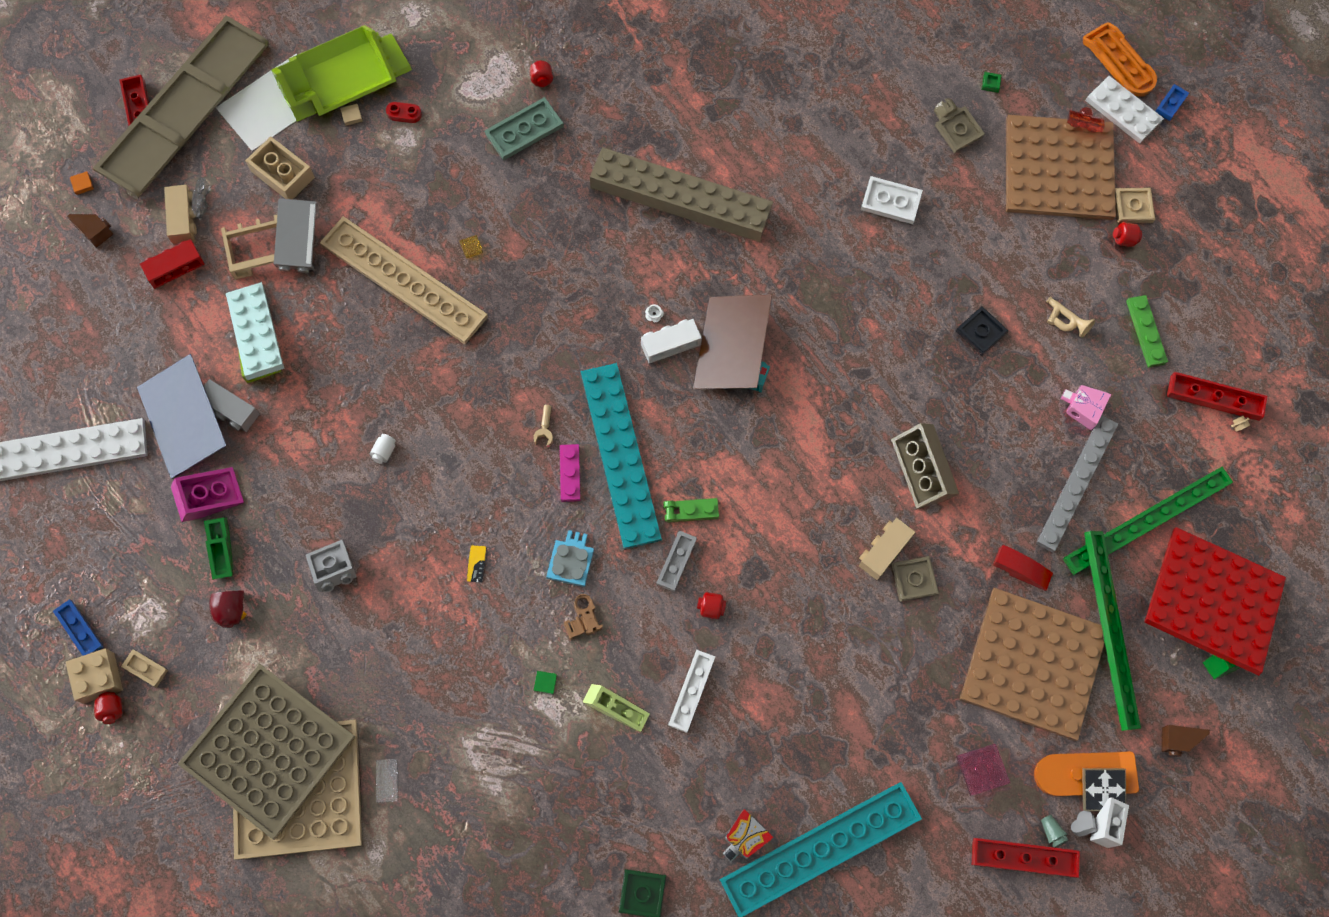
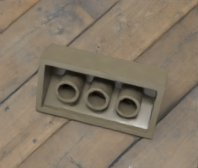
[891,423,959,509]

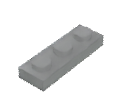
[656,530,697,592]

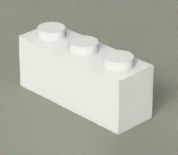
[641,319,701,363]

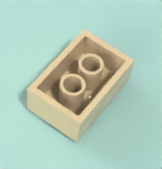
[245,136,315,200]

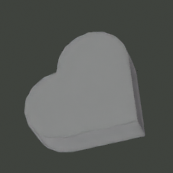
[1071,811,1097,837]

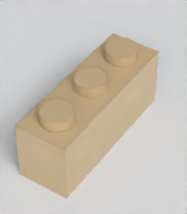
[164,184,197,244]
[859,518,915,580]

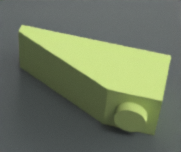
[583,684,649,732]

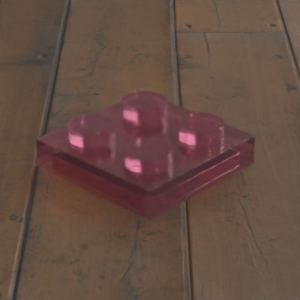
[956,743,1010,796]

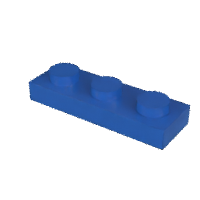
[53,599,104,656]

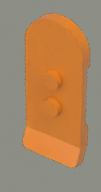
[1083,22,1157,97]
[1034,751,1140,796]

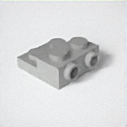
[306,539,357,592]

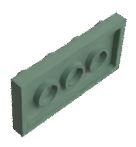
[484,97,564,161]

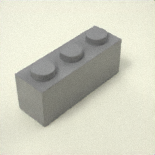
[204,379,260,432]

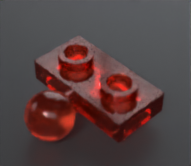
[1067,107,1105,133]

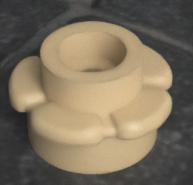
[1231,416,1250,431]

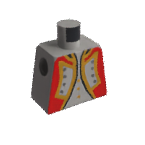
[722,809,773,863]

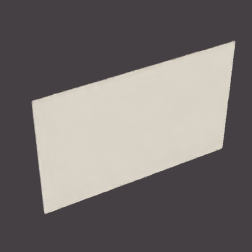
[216,54,297,151]

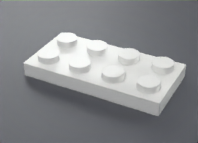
[1085,76,1164,144]

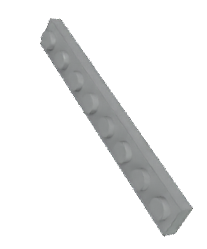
[1036,415,1118,552]

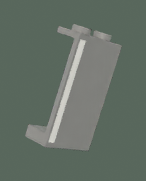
[274,198,319,273]

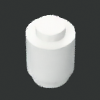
[370,434,396,464]

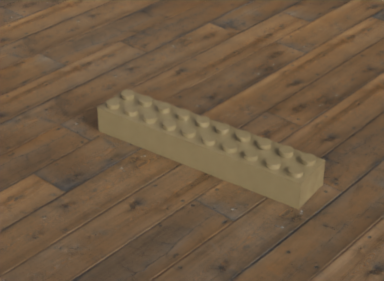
[590,147,773,242]

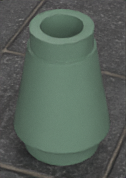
[1041,815,1069,848]

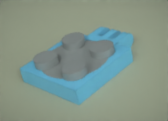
[546,530,594,587]

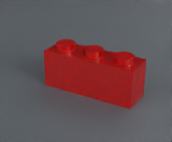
[140,239,205,289]

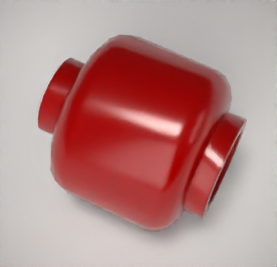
[529,60,553,87]
[1113,222,1142,247]
[697,592,726,619]
[94,692,123,724]

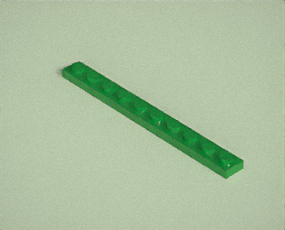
[1063,467,1233,576]
[1084,531,1141,731]

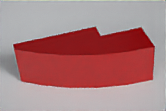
[993,544,1053,591]

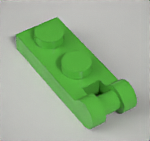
[663,498,719,522]

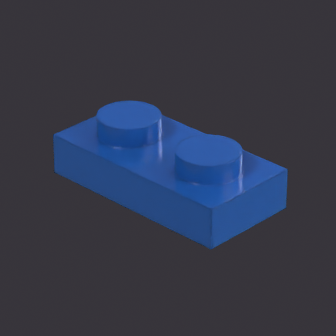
[1155,84,1189,121]

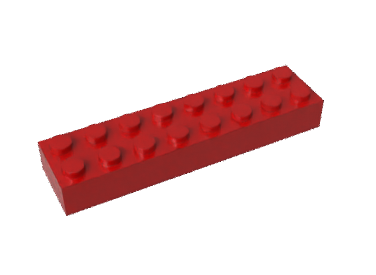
[119,75,149,126]
[1167,372,1268,421]
[971,838,1080,878]

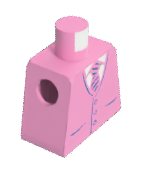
[1061,385,1111,430]

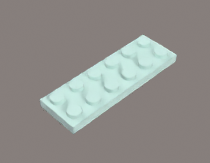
[226,282,285,380]

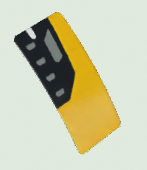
[467,545,486,582]

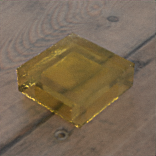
[459,235,483,259]

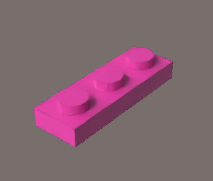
[560,444,580,502]

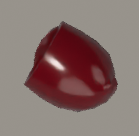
[209,590,247,628]

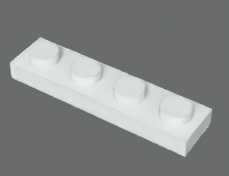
[668,650,715,733]

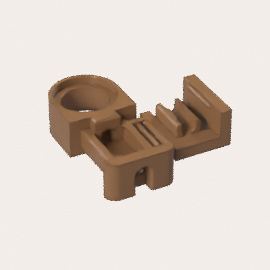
[563,594,603,640]

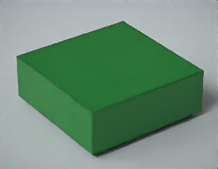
[981,72,1002,93]
[533,671,557,695]

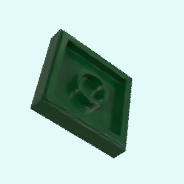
[619,869,666,917]

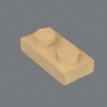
[121,649,168,688]

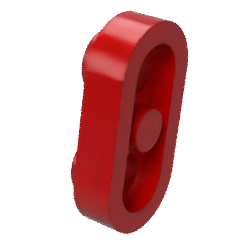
[386,102,422,123]

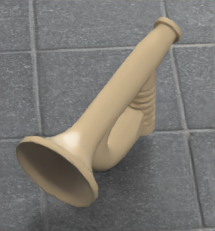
[1046,297,1095,338]

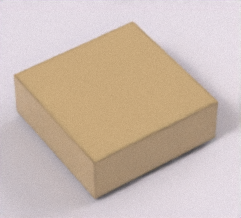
[340,104,363,126]

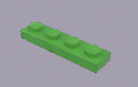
[1126,295,1168,368]

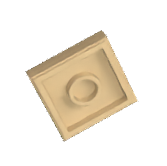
[1115,188,1155,223]

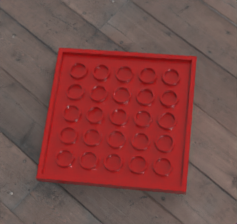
[1144,527,1286,676]

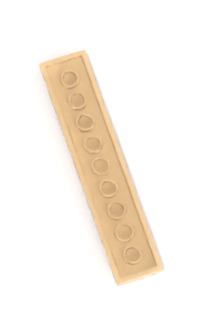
[320,216,488,344]

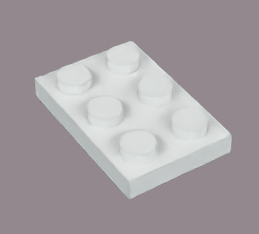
[861,176,923,224]

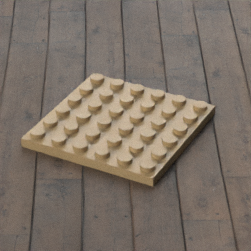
[233,720,362,860]

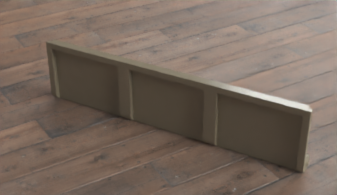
[93,15,269,199]

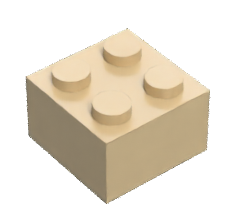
[66,648,123,704]

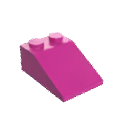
[171,467,244,522]

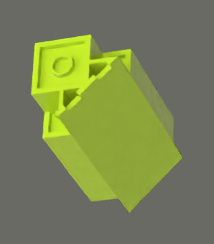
[271,25,412,122]

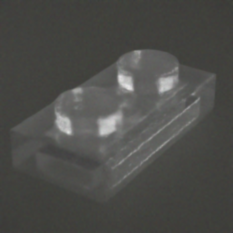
[376,759,399,803]

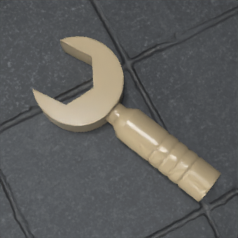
[534,405,553,448]

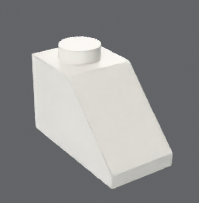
[1090,798,1129,848]

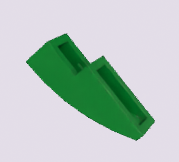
[204,517,233,580]

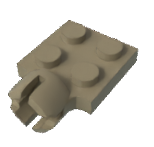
[934,98,985,153]

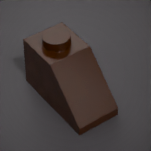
[67,214,113,248]
[1162,725,1210,757]

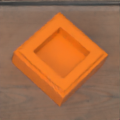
[70,171,94,195]

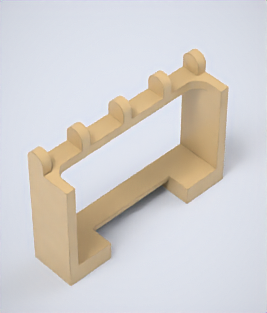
[221,215,277,280]

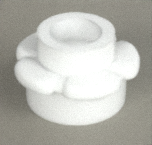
[645,304,664,322]

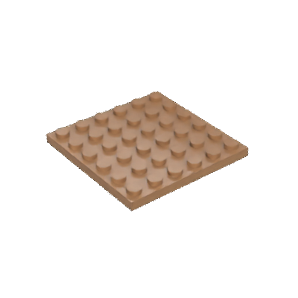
[1006,115,1116,220]
[960,588,1104,741]

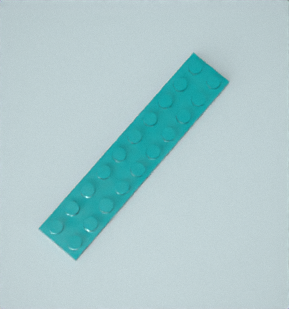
[580,363,662,550]
[719,782,922,917]

